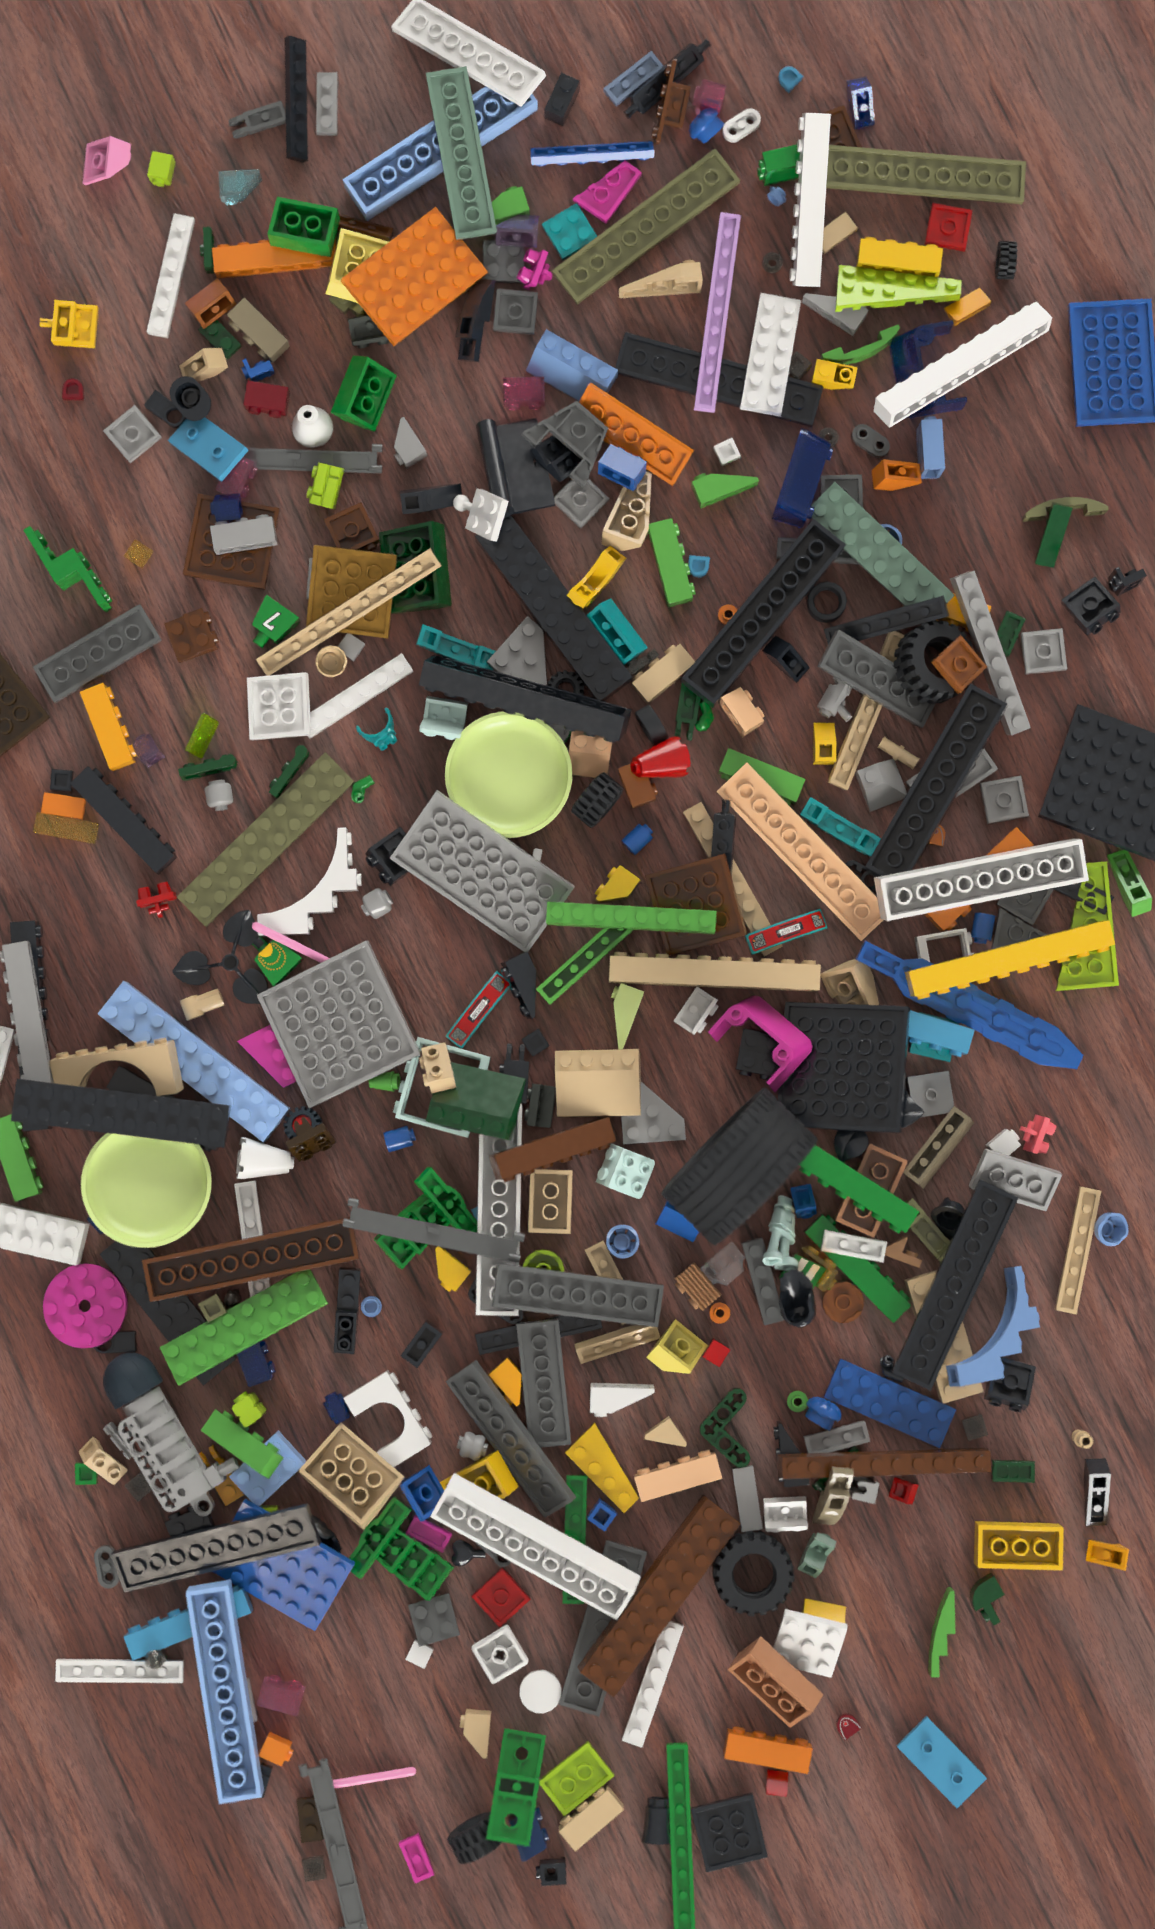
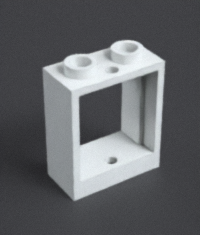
[914,928,974,962]

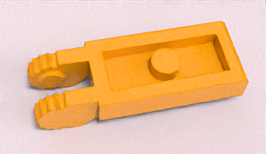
[198,1445,244,1506]

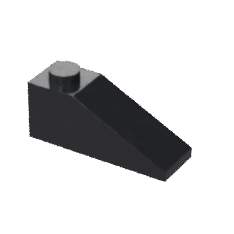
[1084,1458,1111,1526]

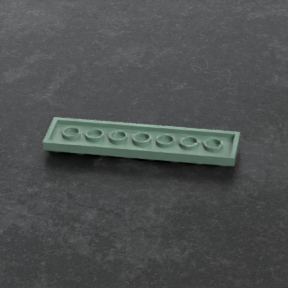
[426,66,497,240]
[806,482,954,624]

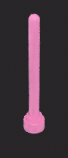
[252,922,330,963]
[333,1767,416,1788]

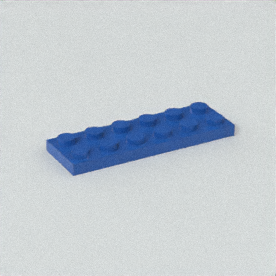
[823,1358,956,1448]

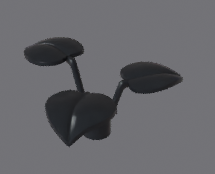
[172,910,267,1004]
[834,1095,924,1163]

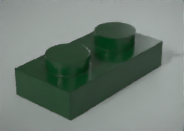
[198,320,242,360]

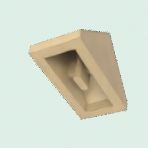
[644,1416,687,1447]

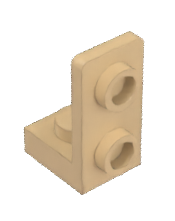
[79,1437,128,1485]

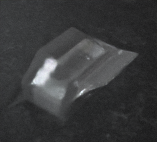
[700,1241,745,1286]

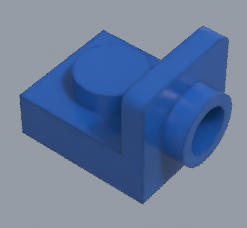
[241,358,275,382]
[790,1184,817,1219]

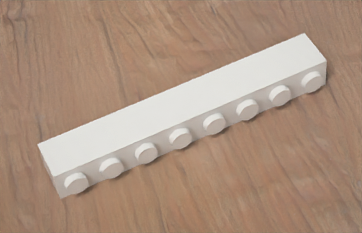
[789,113,831,287]

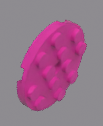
[43,1264,128,1348]

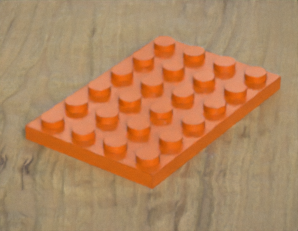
[341,207,488,346]

